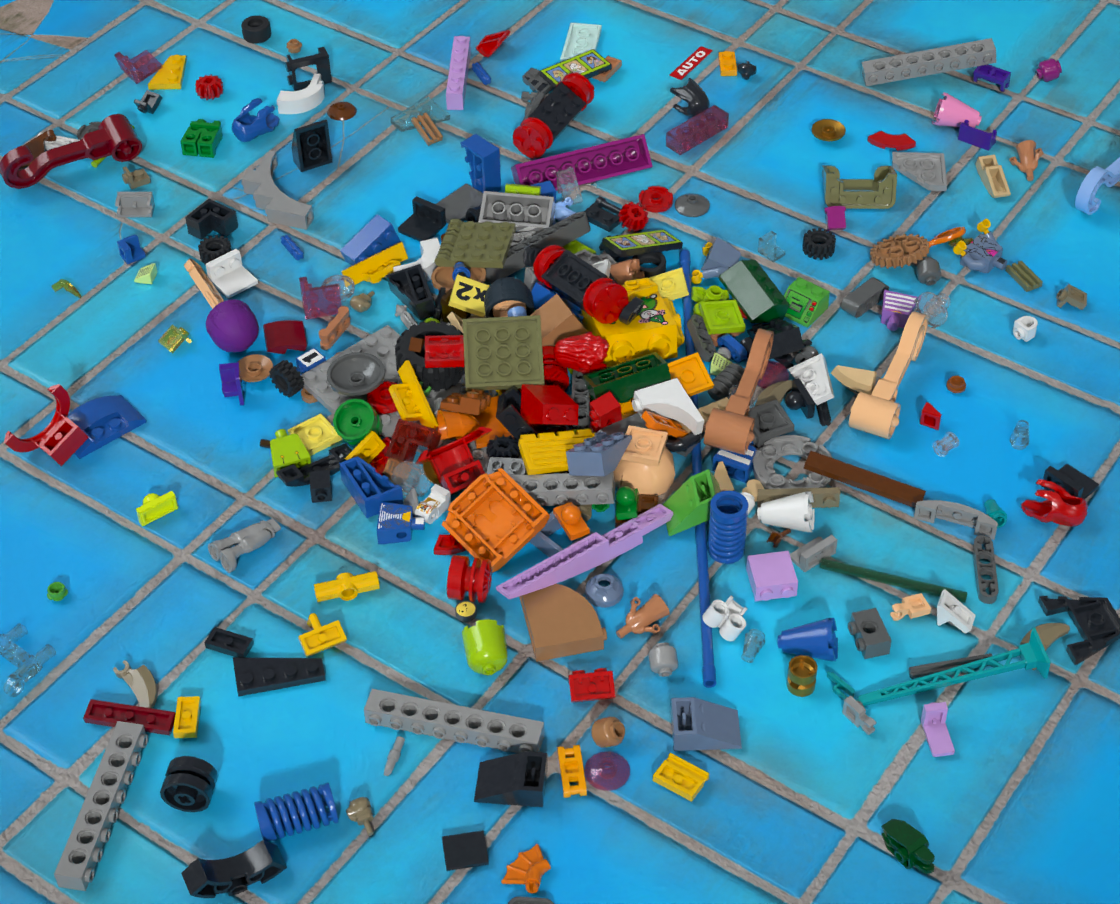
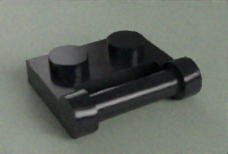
[584,196,622,232]

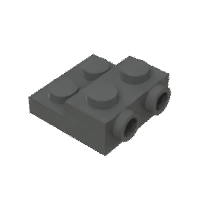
[748,399,794,448]

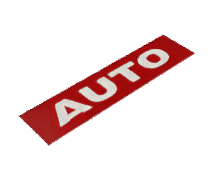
[669,46,713,80]

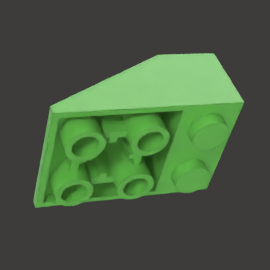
[663,469,721,536]

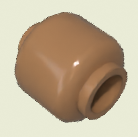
[591,717,625,748]

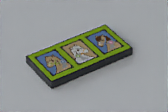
[539,49,612,89]
[602,230,683,257]

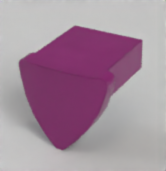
[824,206,846,230]

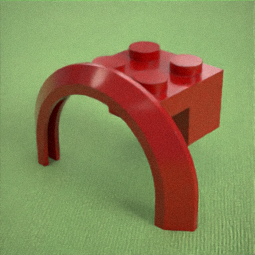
[4,384,89,466]
[416,426,492,495]

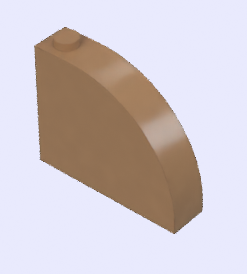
[519,583,607,662]

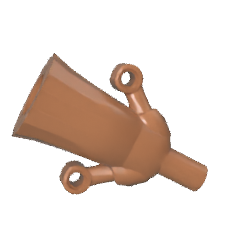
[1009,140,1044,181]
[616,594,670,639]

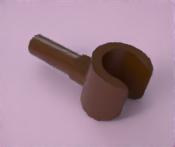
[767,528,791,548]

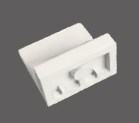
[206,249,258,298]

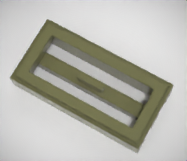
[1005,261,1043,292]

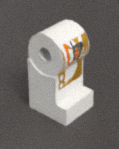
[415,484,451,524]

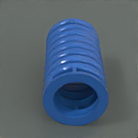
[708,490,749,564]
[254,782,338,842]

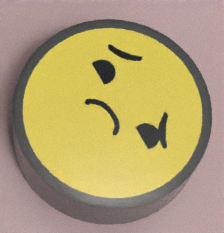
[455,601,477,622]

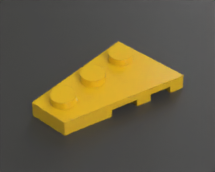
[148,55,187,90]

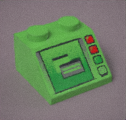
[784,277,830,328]

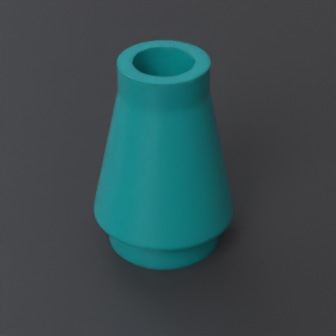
[984,499,1007,528]

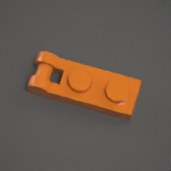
[641,410,688,438]

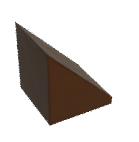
[409,337,425,352]

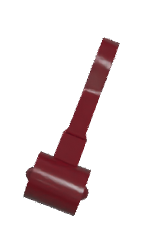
[0,114,142,189]

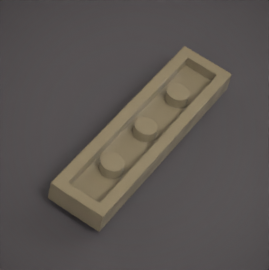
[757,487,840,509]

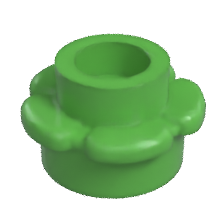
[47,582,68,601]

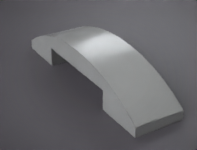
[914,500,998,540]

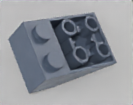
[566,432,632,477]
[671,697,742,751]

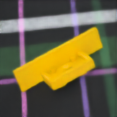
[341,242,408,288]
[388,360,438,437]

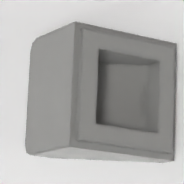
[402,488,419,517]

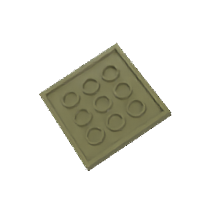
[463,315,544,391]

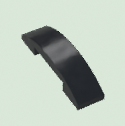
[276,443,352,487]

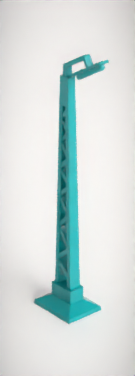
[827,627,1051,706]

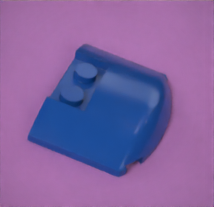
[67,395,146,459]

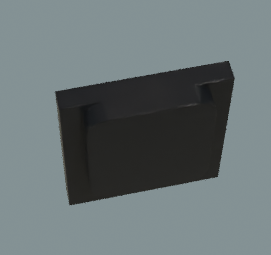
[442,830,489,871]

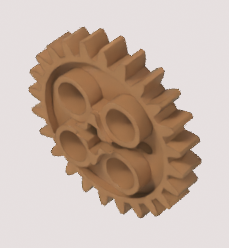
[870,234,930,269]

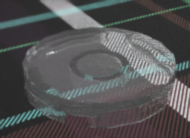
[391,461,431,497]

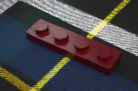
[83,699,176,736]

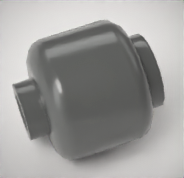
[916,257,941,286]

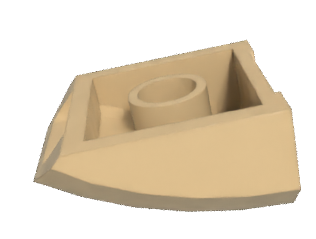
[831,365,882,395]

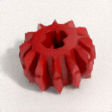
[195,74,223,100]
[618,201,649,233]

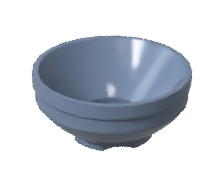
[585,574,624,608]

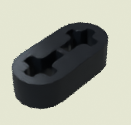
[619,297,645,325]

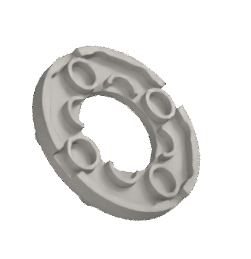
[753,435,832,489]

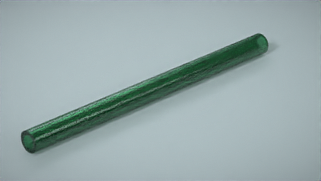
[820,558,968,603]

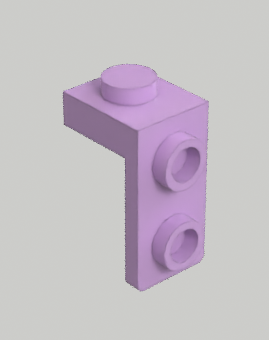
[921,702,955,757]

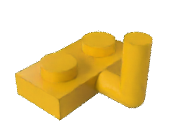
[298,613,347,657]

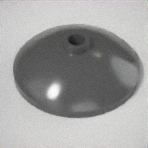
[327,352,385,396]

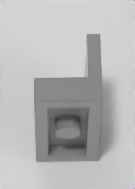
[790,535,837,572]

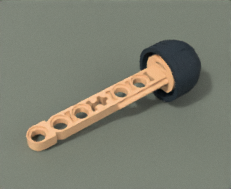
[484,277,534,318]

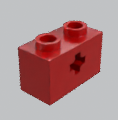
[589,391,622,433]

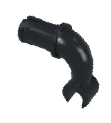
[665,432,701,452]

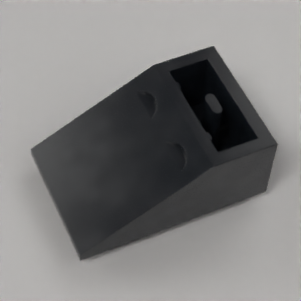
[747,318,804,359]
[474,751,548,807]

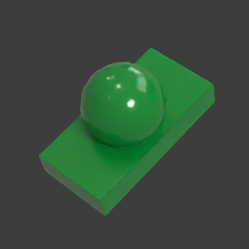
[616,486,639,520]

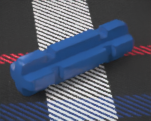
[472,62,491,85]
[281,235,304,261]

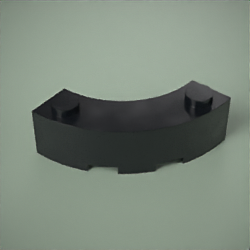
[181,840,287,898]

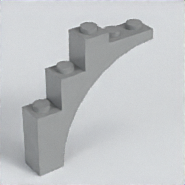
[241,150,314,230]

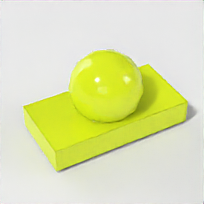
[136,491,178,527]

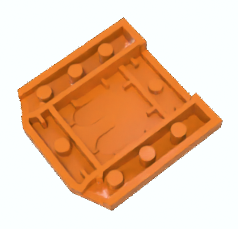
[442,468,550,573]

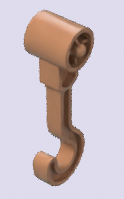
[704,328,774,455]

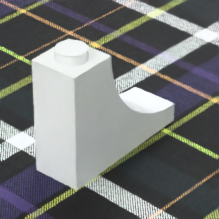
[632,378,704,435]

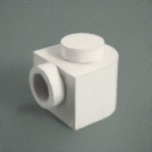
[1013,316,1038,342]

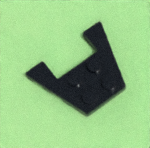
[1038,596,1120,665]

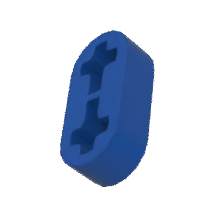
[717,333,747,363]

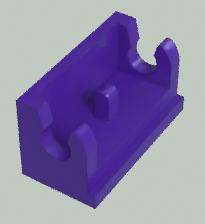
[973,64,1011,92]
[958,120,997,151]

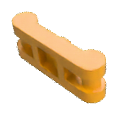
[557,745,587,798]

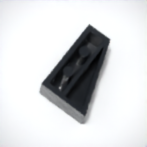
[386,264,435,320]

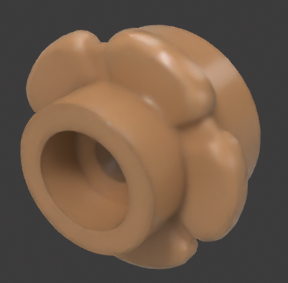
[286,39,302,53]

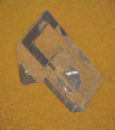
[556,168,583,207]

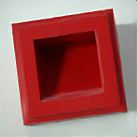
[920,402,942,430]

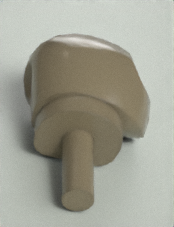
[350,291,375,313]
[346,797,373,836]

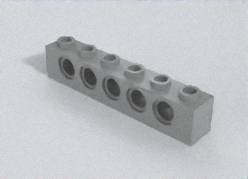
[509,472,616,506]

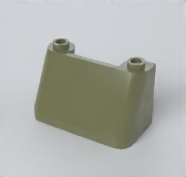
[822,165,897,209]

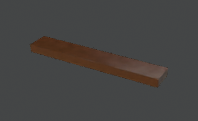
[803,450,926,508]

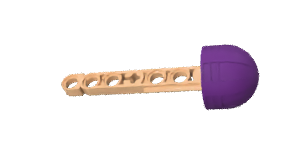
[184,258,259,352]

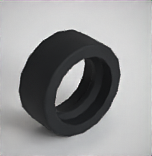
[632,252,666,278]

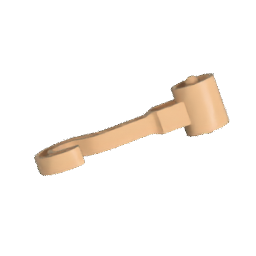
[849,311,929,439]

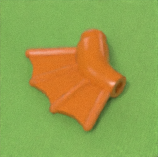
[501,844,551,893]

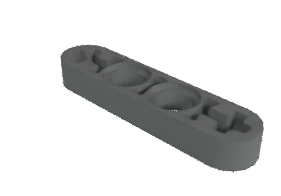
[973,535,999,604]

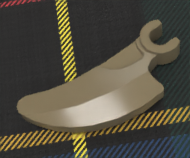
[755,380,793,406]
[1020,623,1070,670]
[113,660,157,709]

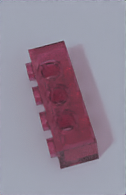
[666,105,729,155]

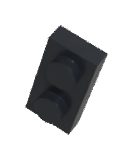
[204,627,254,658]

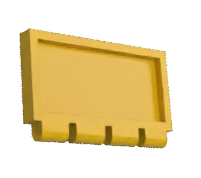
[518,429,595,475]

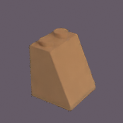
[530,294,588,347]

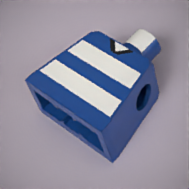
[712,441,756,483]

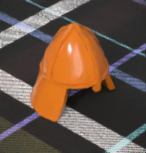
[436,410,481,440]

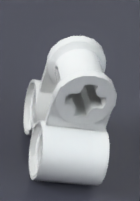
[702,595,748,642]

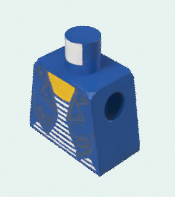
[377,502,425,544]

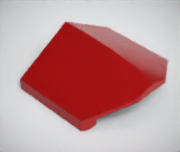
[476,30,510,57]

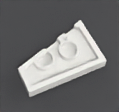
[788,353,834,405]

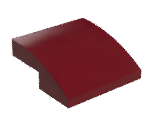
[263,320,307,354]

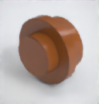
[946,376,966,393]

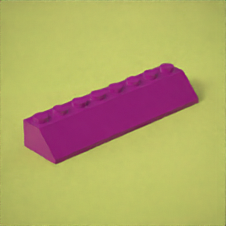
[511,134,653,191]

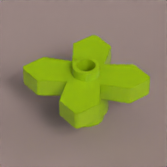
[691,285,729,316]

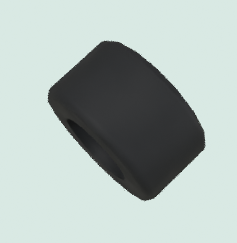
[241,16,271,44]

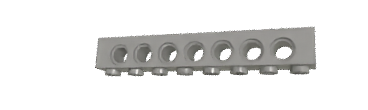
[861,38,996,87]
[364,689,545,753]
[54,721,148,891]

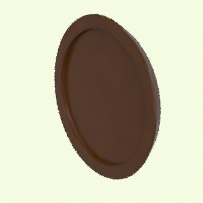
[327,102,357,121]

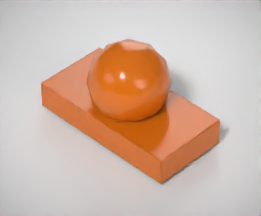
[553,502,590,541]

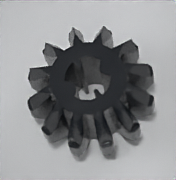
[486,434,521,459]

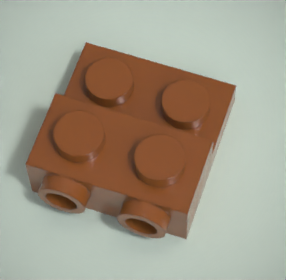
[440,389,491,415]

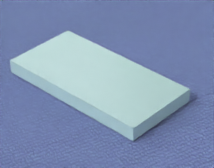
[560,23,602,62]

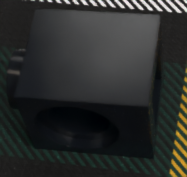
[310,470,332,503]

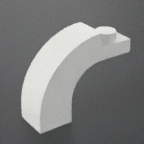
[277,73,325,114]
[393,238,440,281]

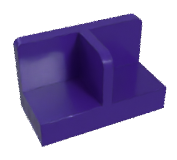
[219,362,244,405]

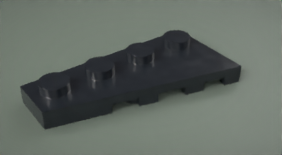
[233,657,326,697]

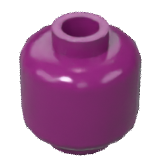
[1036,58,1062,82]

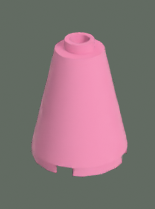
[932,92,982,128]

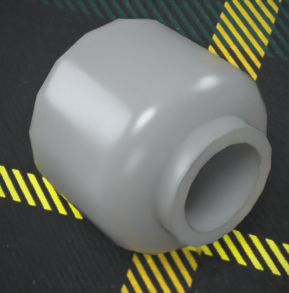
[648,642,679,677]

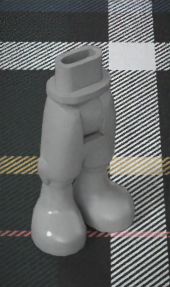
[208,518,281,573]

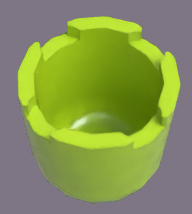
[462,619,507,675]

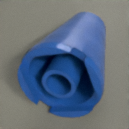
[777,618,838,662]

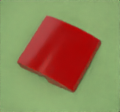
[425,335,464,368]

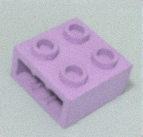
[746,551,798,601]

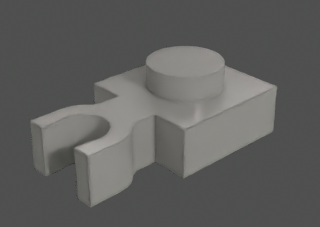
[842,695,877,735]

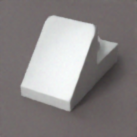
[937,589,976,633]

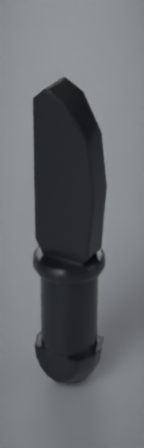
[433,287,446,322]

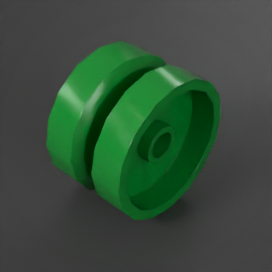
[333,399,383,447]

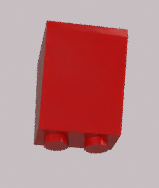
[521,384,579,425]

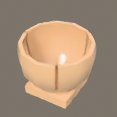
[613,425,675,495]

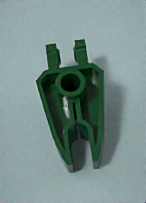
[881,819,935,875]

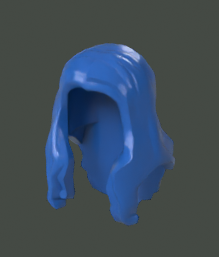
[232,98,280,142]

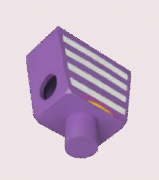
[881,290,919,331]

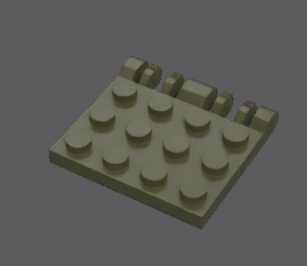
[435,219,516,268]

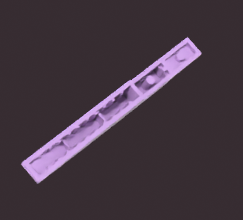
[496,504,673,599]

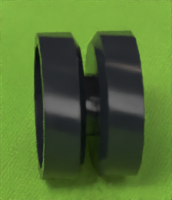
[160,756,218,812]

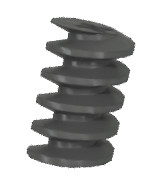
[708,363,745,401]

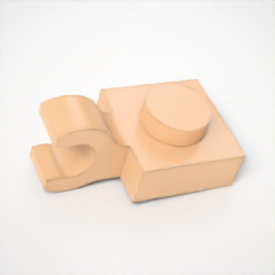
[890,593,931,621]

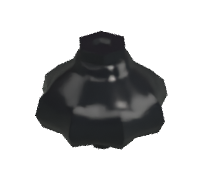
[737,61,757,80]

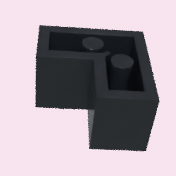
[185,199,238,240]

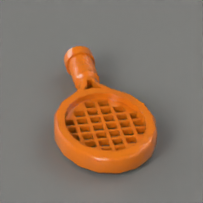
[928,227,966,248]

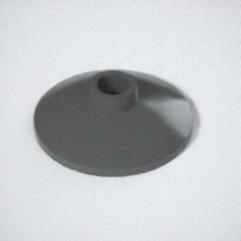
[675,194,710,217]

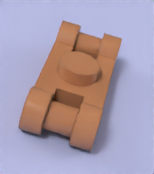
[319,306,351,350]

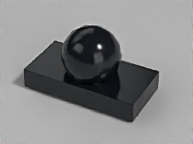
[785,378,815,419]

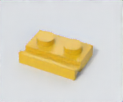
[653,753,709,802]

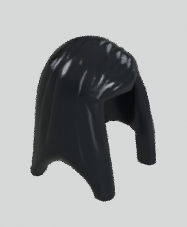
[670,78,710,118]

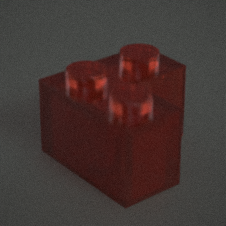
[385,419,442,467]

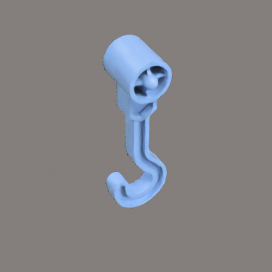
[1075,157,1120,215]

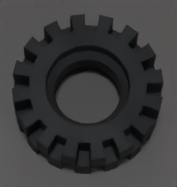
[802,228,836,260]
[198,235,232,265]
[269,360,304,397]

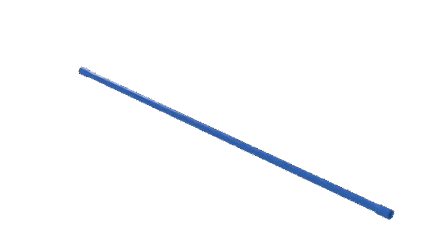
[679,250,716,688]

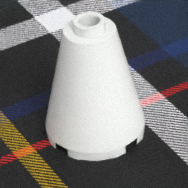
[757,491,815,532]

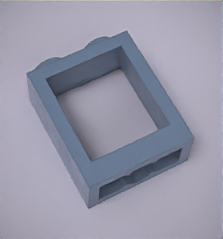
[530,512,593,557]

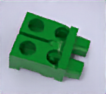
[180,119,223,158]

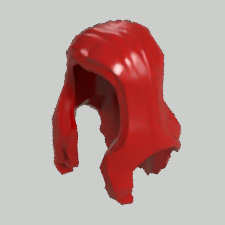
[554,332,610,374]
[1021,479,1088,526]

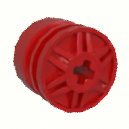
[542,346,569,391]
[447,555,492,603]

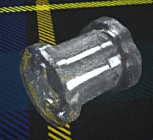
[933,432,959,457]

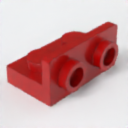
[568,668,616,703]

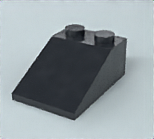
[292,120,332,172]

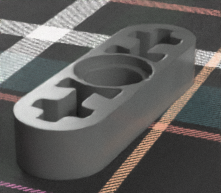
[687,314,716,362]

